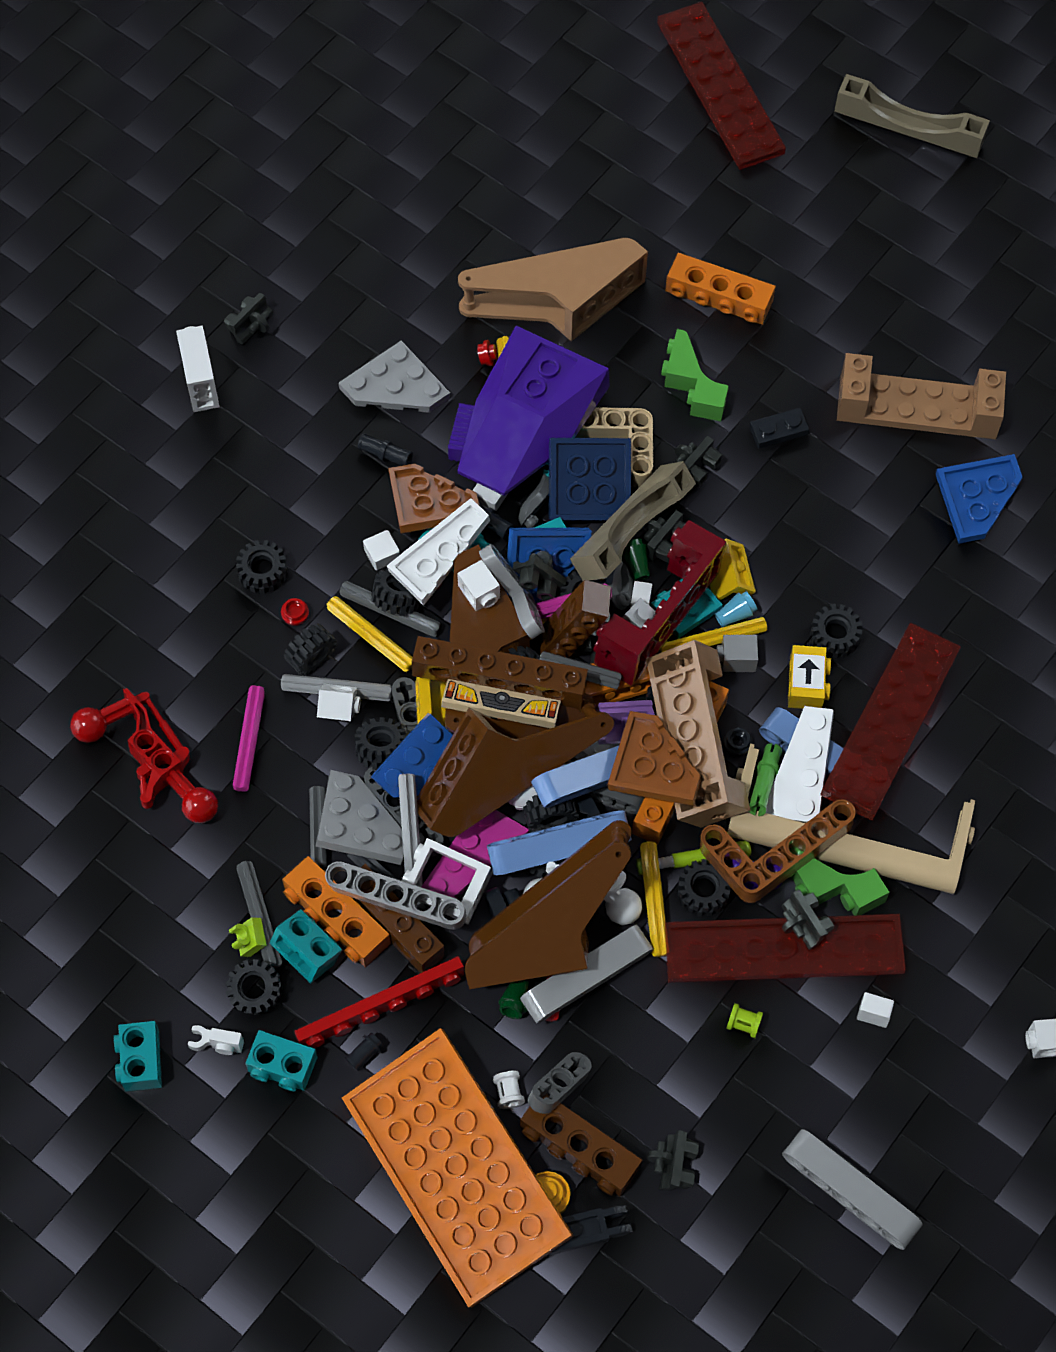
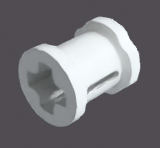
[493,1071,525,1109]

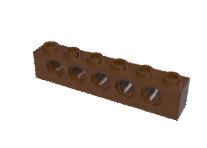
[412,636,588,709]

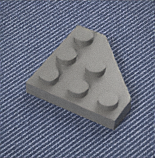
[339,341,450,412]
[316,770,404,865]

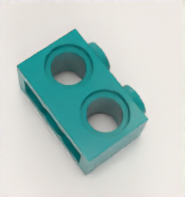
[270,909,342,984]
[114,1021,162,1092]
[245,1030,317,1091]

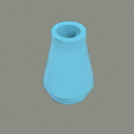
[714,591,757,627]

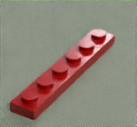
[294,956,464,1048]

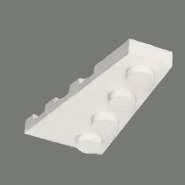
[387,499,490,606]
[766,706,834,823]

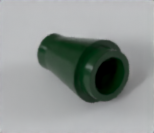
[622,539,651,581]
[499,979,531,1019]

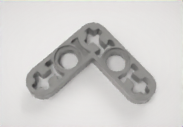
[479,544,545,639]

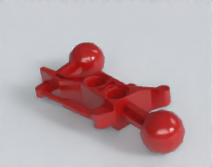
[70,688,218,823]

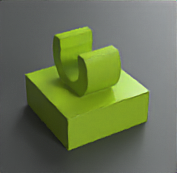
[229,917,266,957]

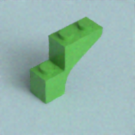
[661,329,728,422]
[789,847,889,918]

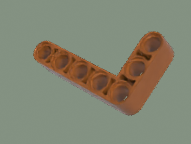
[700,799,856,903]

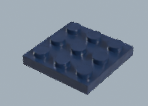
[549,438,631,520]

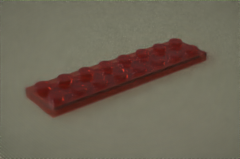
[657,2,786,170]
[820,623,961,821]
[665,914,906,982]

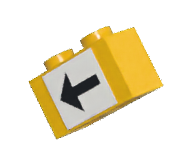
[788,645,831,709]

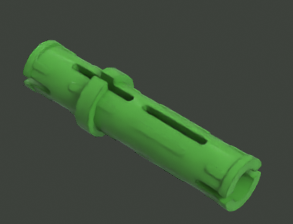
[749,743,783,816]

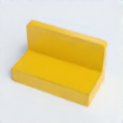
[710,539,756,601]
[415,677,452,733]

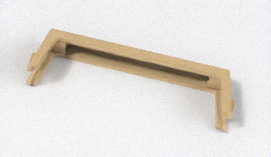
[728,744,975,894]

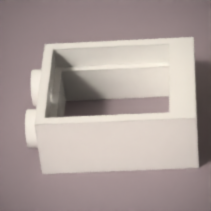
[176,325,220,412]
[402,838,493,925]

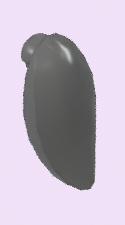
[519,474,549,528]
[606,559,633,610]

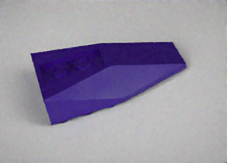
[457,326,610,496]

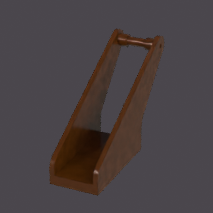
[445,545,530,734]
[417,693,614,837]
[465,820,631,989]

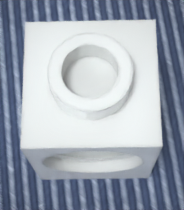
[458,560,500,611]
[317,684,361,721]
[1025,1019,1056,1058]

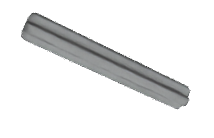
[281,674,392,701]
[398,774,423,887]

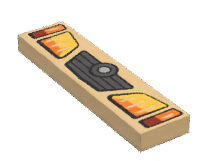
[441,679,561,728]

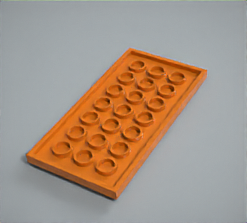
[342,1028,574,1308]

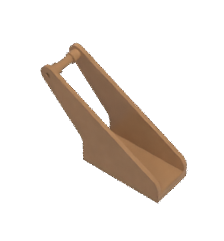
[458,238,648,341]

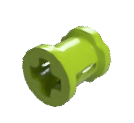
[726,1003,763,1038]

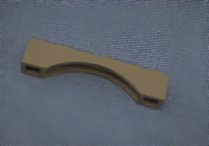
[835,74,990,158]
[570,461,696,581]

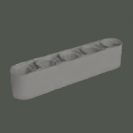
[325,862,467,930]
[520,925,654,1024]
[782,1129,922,1250]

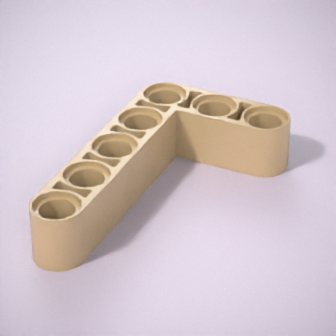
[575,407,653,489]

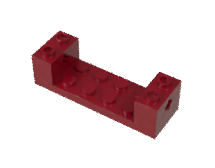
[593,520,727,686]

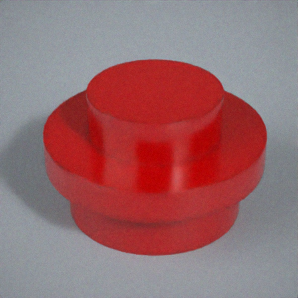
[477,340,498,366]
[281,598,309,625]

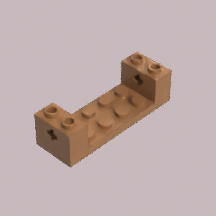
[837,353,1006,439]
[646,640,750,827]

